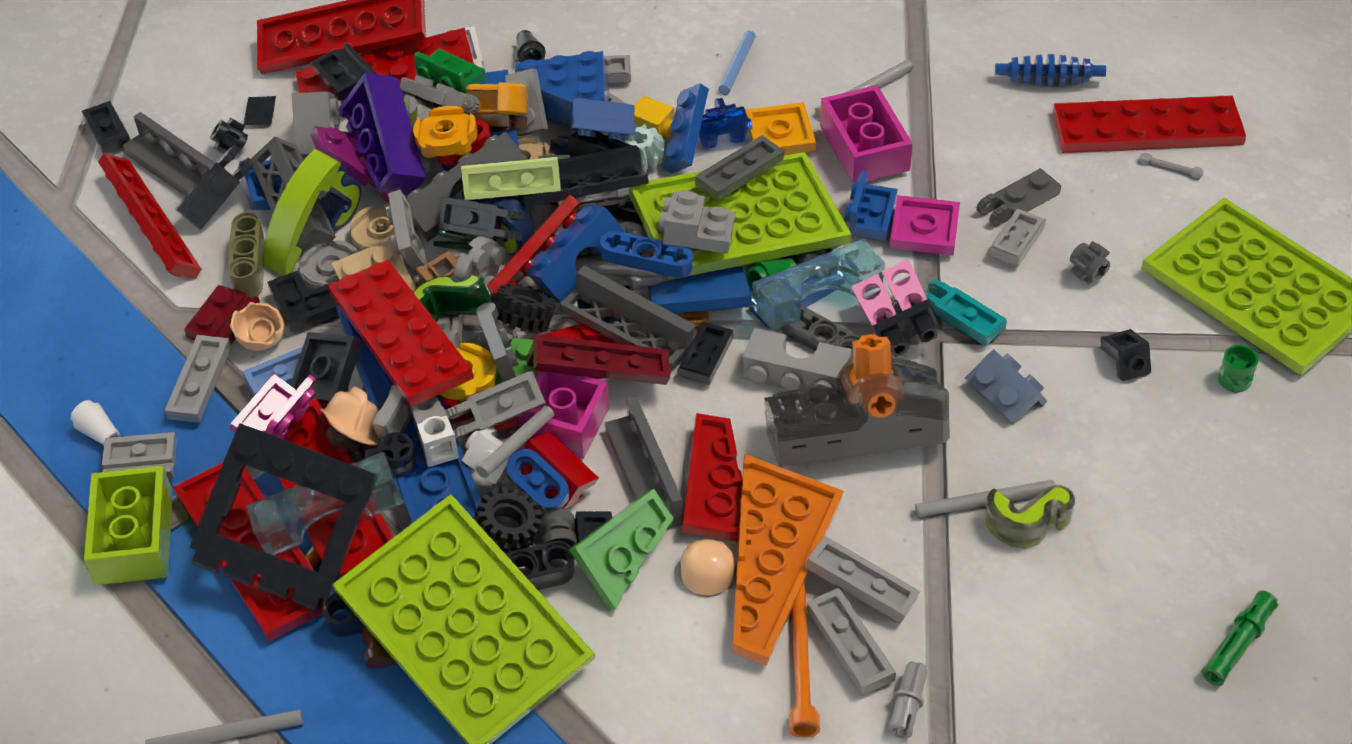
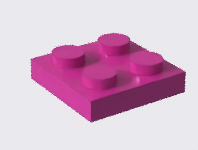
[890,195,960,256]

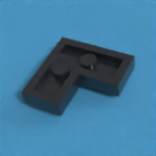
[267,271,338,333]

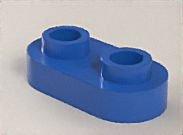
[507,449,570,511]

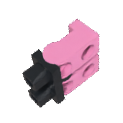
[851,259,938,357]

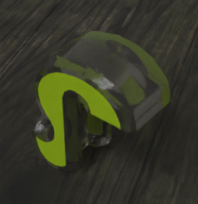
[984,484,1075,549]

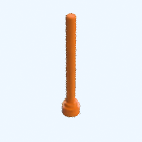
[789,582,820,737]

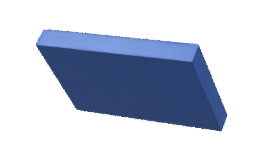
[648,266,751,314]

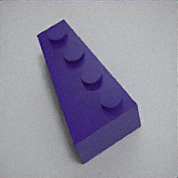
[338,72,426,195]

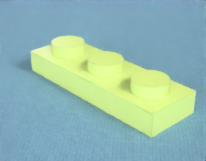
[461,157,561,200]

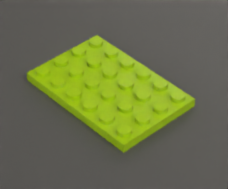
[628,152,852,280]
[1141,197,1352,376]
[332,494,595,744]

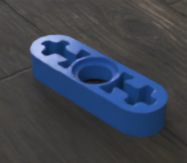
[600,231,693,278]

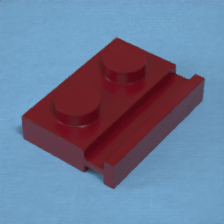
[184,285,260,345]

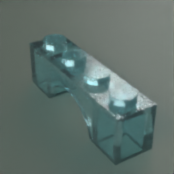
[751,239,885,330]
[246,452,404,555]

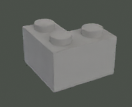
[291,91,343,156]

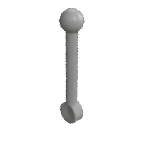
[1139,153,1203,179]

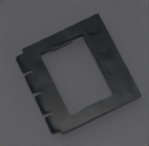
[189,423,378,611]

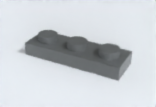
[695,135,784,201]

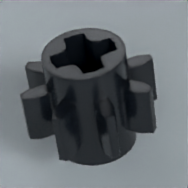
[210,117,248,154]

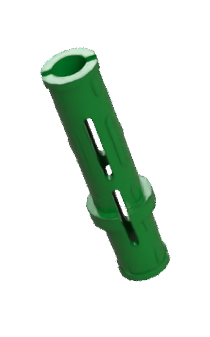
[1201,590,1279,686]

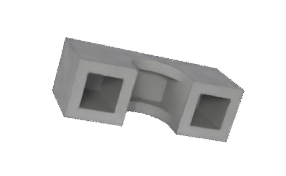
[743,328,852,400]

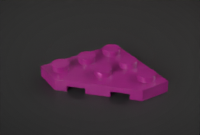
[311,126,418,204]

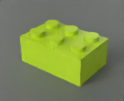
[84,466,173,586]

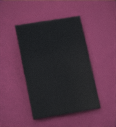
[243,96,276,125]

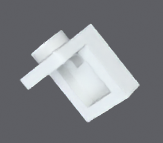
[462,427,515,485]

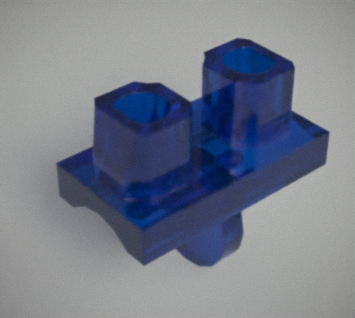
[698,97,752,149]

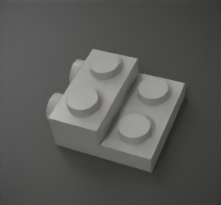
[658,191,736,253]

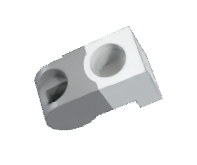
[410,397,459,467]

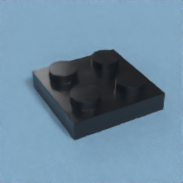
[290,332,363,404]

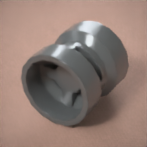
[540,508,577,559]

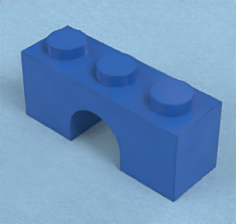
[526,204,626,303]

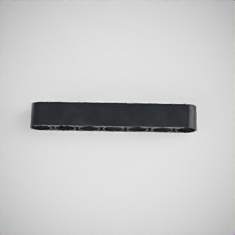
[322,541,575,637]

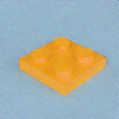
[745,102,816,155]

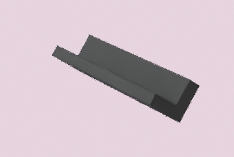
[122,112,214,196]
[251,136,336,249]
[559,265,696,371]
[605,396,683,530]

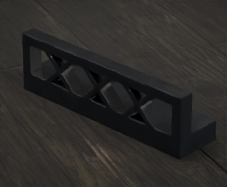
[518,145,649,208]

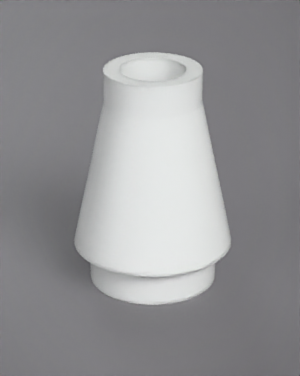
[70,400,121,446]

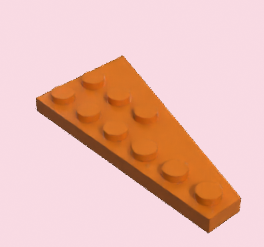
[732,454,844,666]

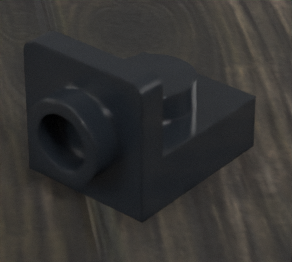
[1100,329,1151,381]

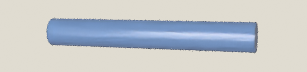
[719,30,756,95]

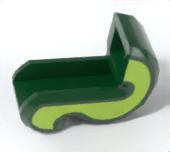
[413,274,493,322]

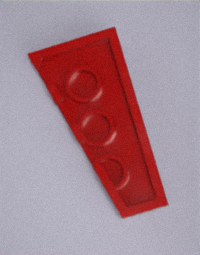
[487,195,580,303]
[681,413,742,542]

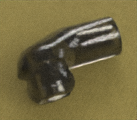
[326,426,366,463]

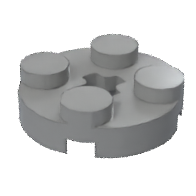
[453,236,506,285]

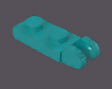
[923,279,1007,347]

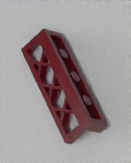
[526,334,671,385]

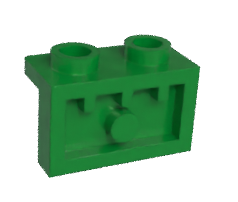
[413,48,486,94]

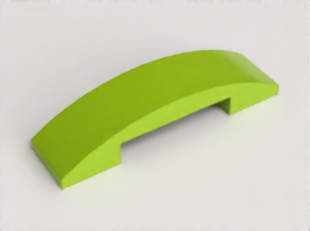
[263,149,341,276]

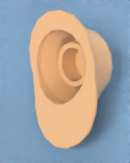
[320,386,379,445]

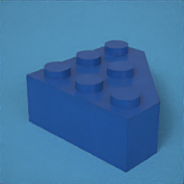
[515,51,609,132]

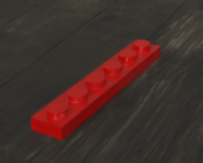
[98,153,202,279]

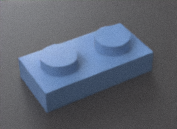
[242,347,303,396]

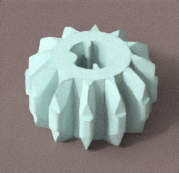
[620,124,664,172]

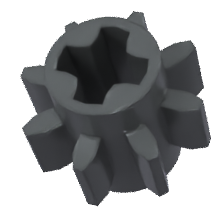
[1070,241,1110,282]

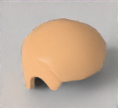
[230,302,284,352]
[680,539,735,596]

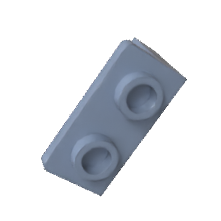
[965,349,1047,425]

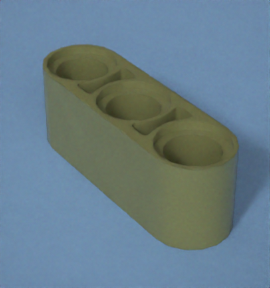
[228,212,265,298]

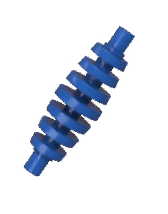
[995,54,1106,87]

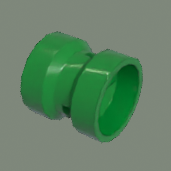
[1218,345,1259,392]

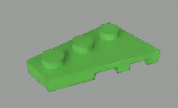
[569,489,674,611]

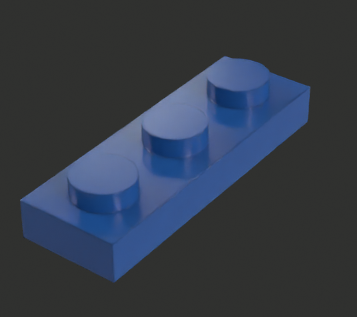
[663,83,709,174]

